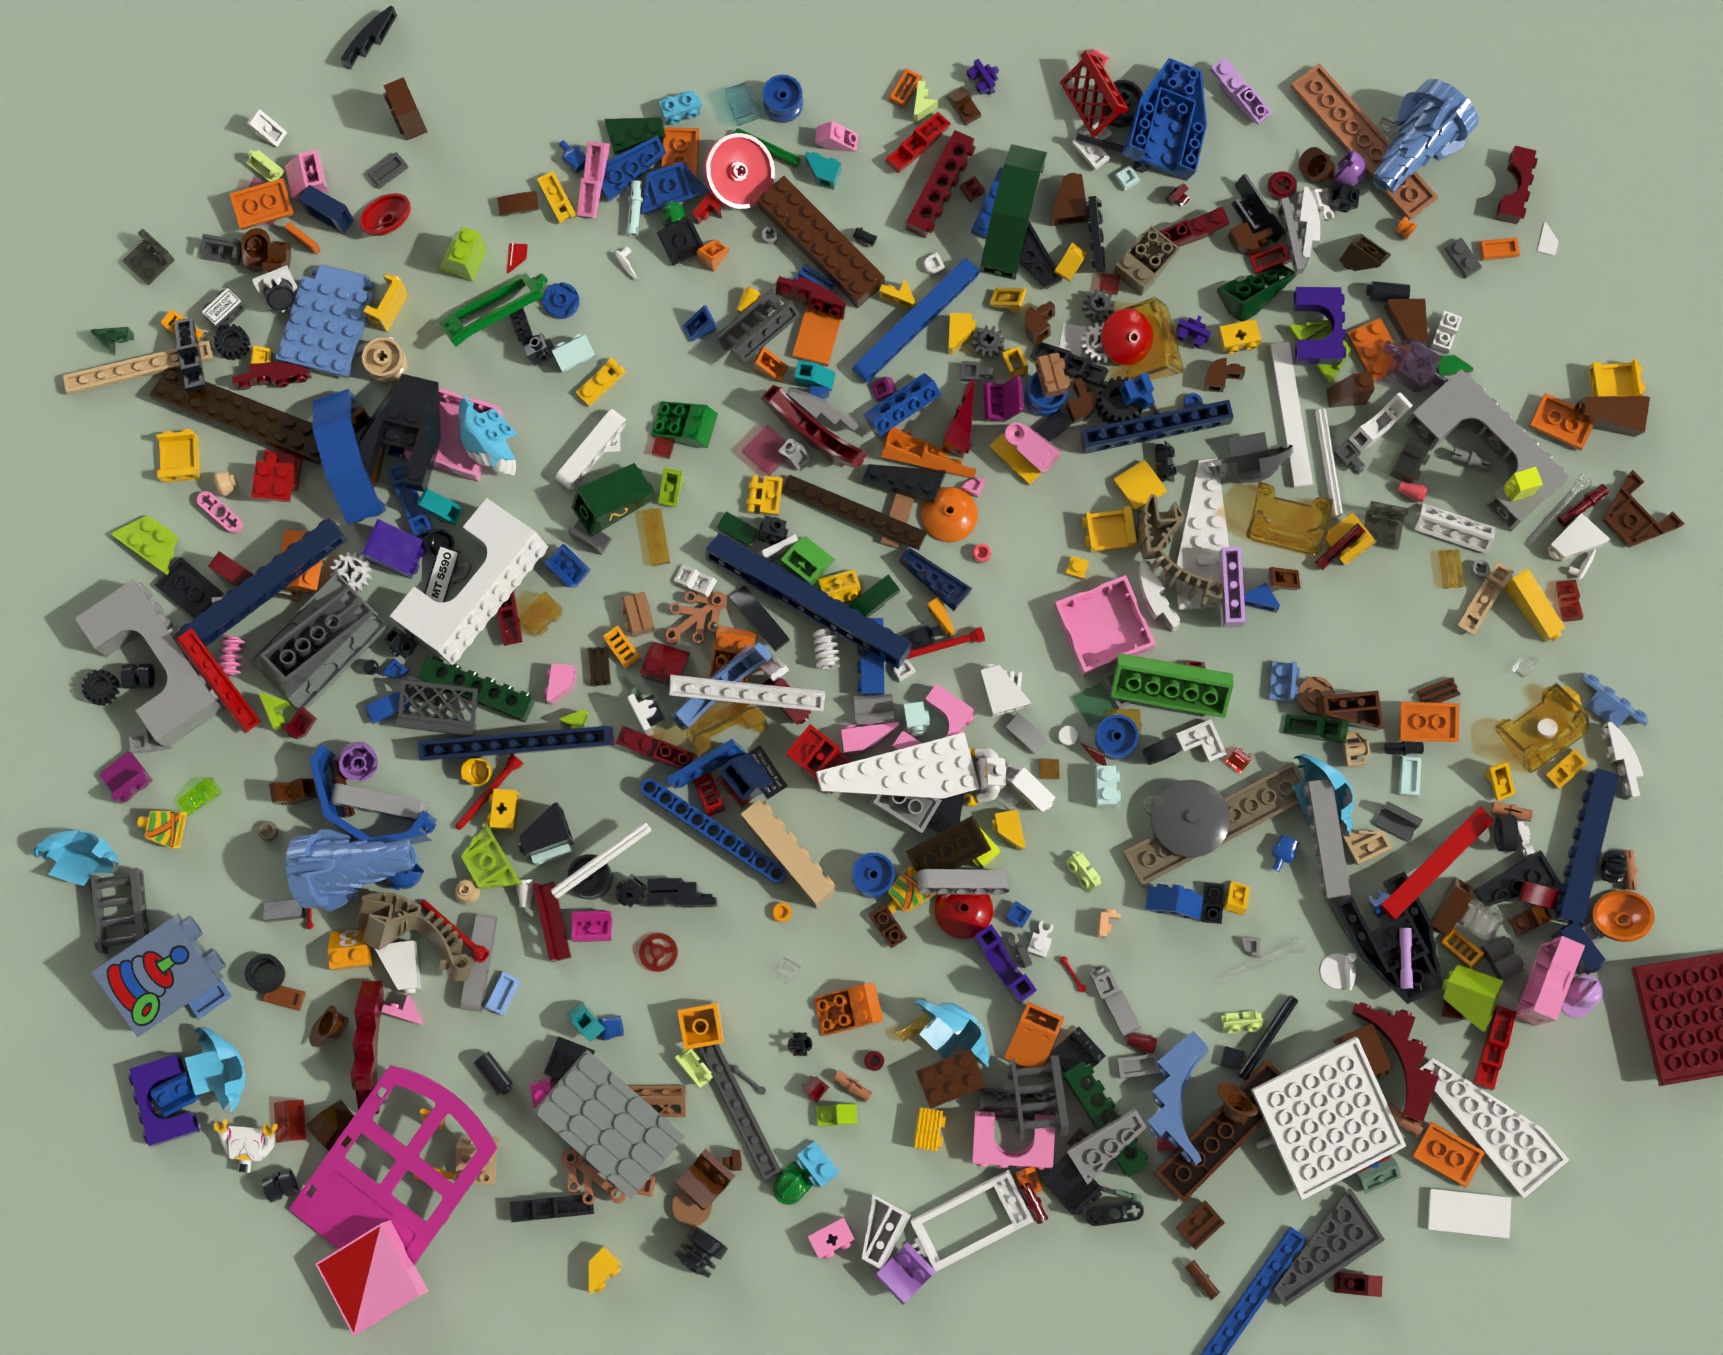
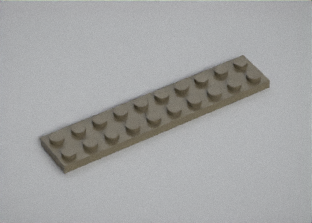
[1123,762,1303,887]

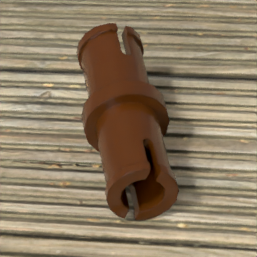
[1185,1260,1221,1301]

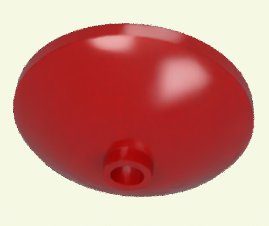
[359,193,411,236]
[1101,309,1153,365]
[935,894,993,939]

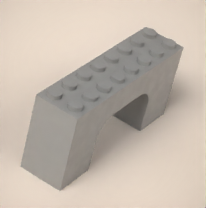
[1405,369,1569,531]
[75,579,225,747]

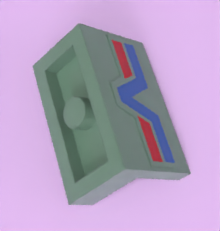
[1355,1154,1401,1194]

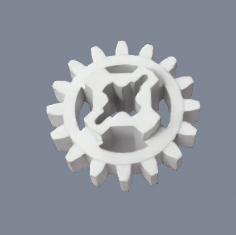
[1081,322,1108,363]
[330,552,373,591]

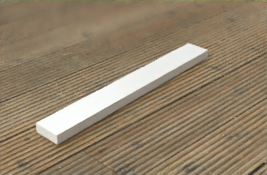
[1270,342,1313,488]
[669,675,826,712]

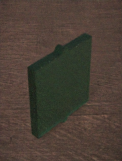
[1073,683,1117,727]

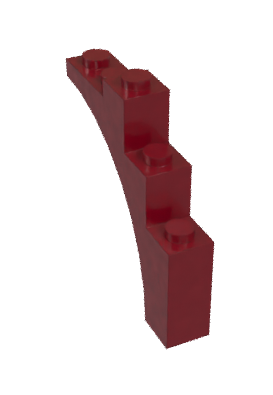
[761,385,868,469]
[350,981,384,1114]
[1351,1002,1439,1124]

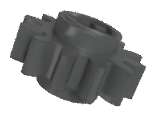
[1082,289,1115,323]
[972,325,1005,359]

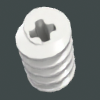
[813,628,840,670]

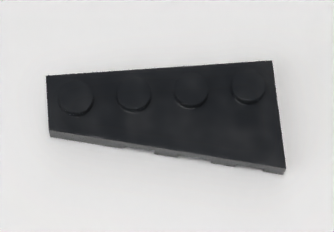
[1019,221,1063,289]

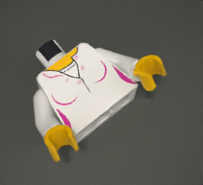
[963,747,1006,807]
[214,1118,278,1173]

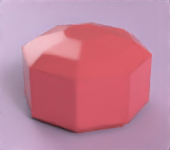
[972,543,991,563]

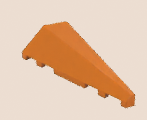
[881,426,976,478]

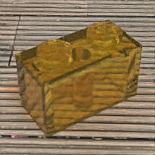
[518,591,563,637]

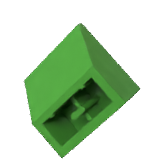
[781,536,835,586]

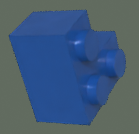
[1145,884,1203,919]

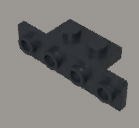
[1232,174,1285,243]

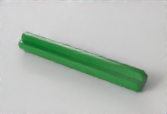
[734,128,800,167]

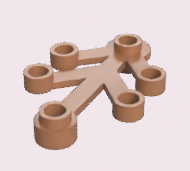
[664,591,727,645]
[561,1148,626,1205]

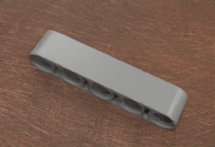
[330,783,428,821]
[916,869,1010,895]
[461,914,497,1012]

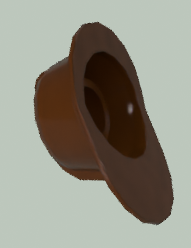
[1298,147,1335,182]
[241,228,271,272]
[309,1005,349,1047]
[1217,1082,1258,1126]

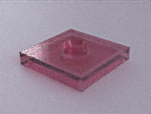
[742,424,787,476]

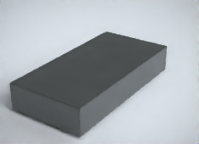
[367,152,409,189]

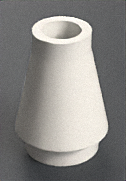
[516,879,534,907]

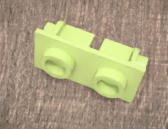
[246,150,285,182]
[1065,851,1102,893]
[1221,1011,1263,1034]
[675,1049,713,1088]

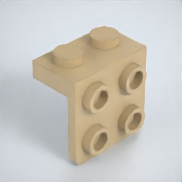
[456,1135,500,1185]

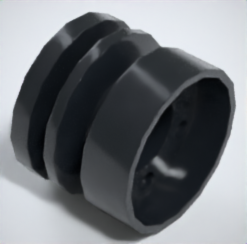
[674,1225,728,1278]

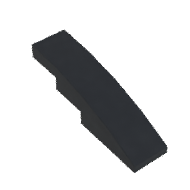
[340,5,397,70]
[174,317,206,393]
[1030,342,1109,387]
[729,586,790,652]
[509,1195,594,1223]

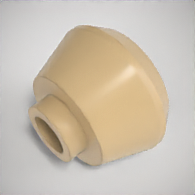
[214,472,237,496]
[454,878,481,905]

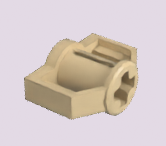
[1341,731,1370,768]

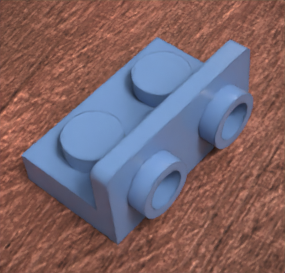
[1268,661,1300,703]

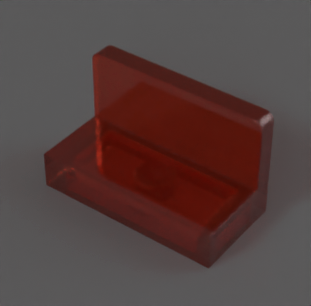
[274,1100,306,1143]

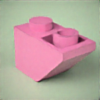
[815,121,858,152]
[544,663,577,705]

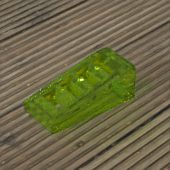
[177,778,222,816]

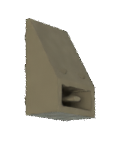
[1113,225,1180,296]

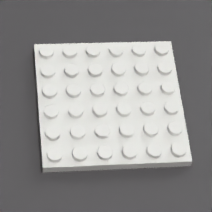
[1251,1037,1406,1200]

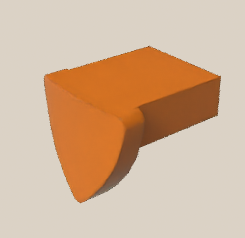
[1014,1167,1043,1193]

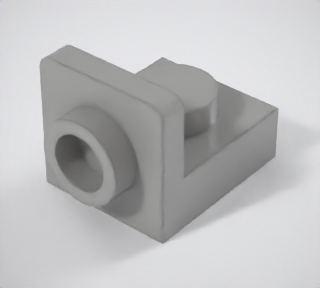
[778,438,811,471]
[1088,965,1119,999]

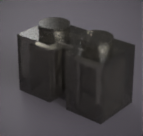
[1390,438,1430,483]

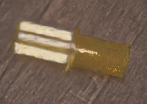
[896,1013,932,1042]

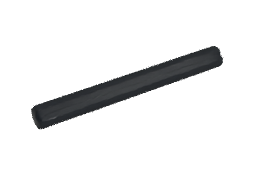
[1237,995,1298,1080]

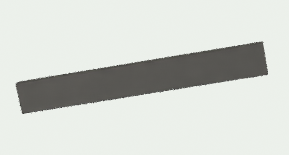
[698,1044,782,1181]

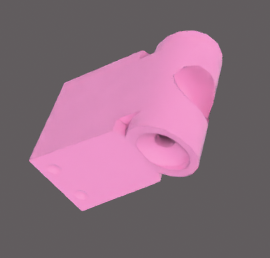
[1005,422,1063,473]

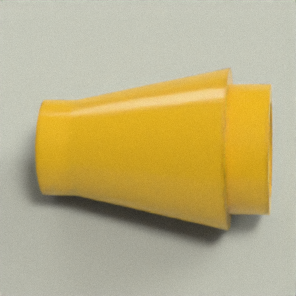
[736,286,760,313]

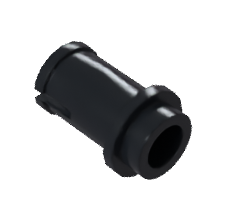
[853,227,878,247]

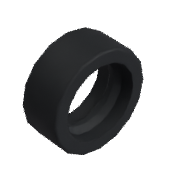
[1142,736,1181,765]
[1494,815,1519,851]
[244,954,285,993]

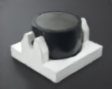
[252,265,298,313]
[627,694,665,737]

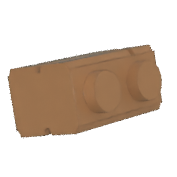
[1035,353,1070,398]
[620,592,655,637]

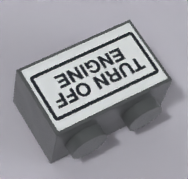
[201,287,247,332]

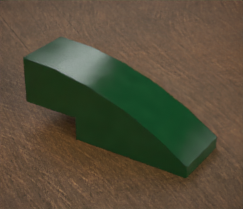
[848,574,900,618]
[1283,715,1349,743]

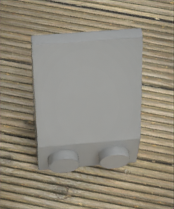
[869,794,942,834]

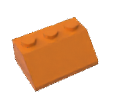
[280,530,322,594]

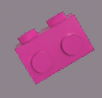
[571,910,613,942]

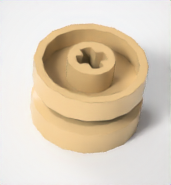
[362,337,408,385]

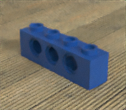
[863,373,941,436]

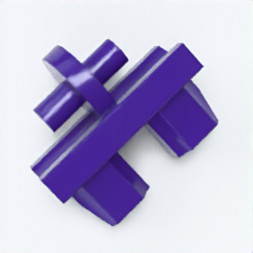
[967,58,999,95]
[1176,315,1211,349]

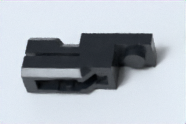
[647,878,717,908]

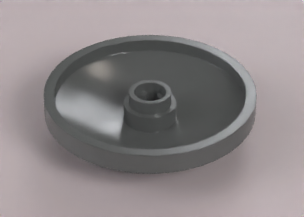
[1151,780,1230,858]

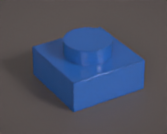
[1005,901,1032,929]

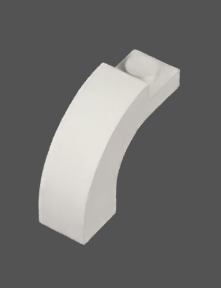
[1348,392,1413,452]

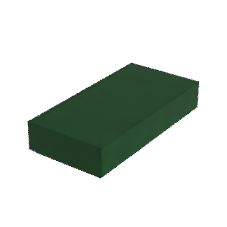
[717,511,759,547]

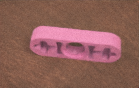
[197,491,243,534]

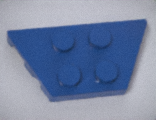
[641,162,709,214]

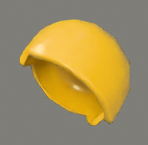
[460,757,492,786]

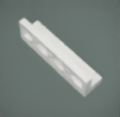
[1414,503,1496,554]

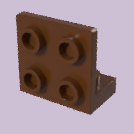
[675,1149,735,1211]

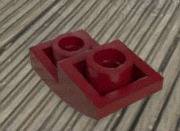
[1519,881,1560,910]

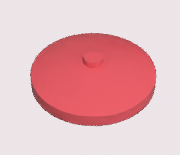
[704,133,775,209]

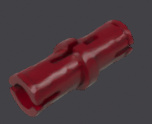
[1019,1182,1048,1224]

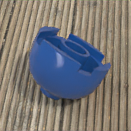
[386,863,424,890]

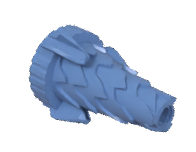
[1373,79,1479,194]
[286,829,418,912]

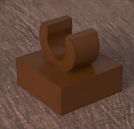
[722,1150,742,1171]

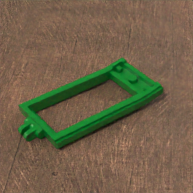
[439,273,548,347]

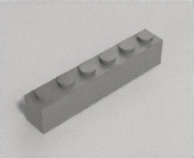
[1303,778,1351,898]

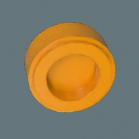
[772,902,792,923]

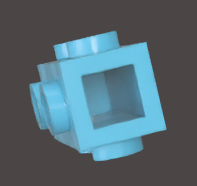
[659,90,702,125]

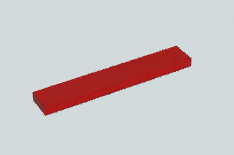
[175,628,261,734]

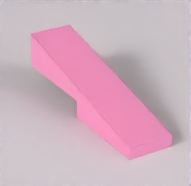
[577,141,610,218]

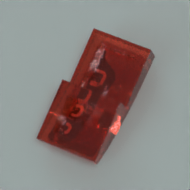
[1556,580,1583,622]

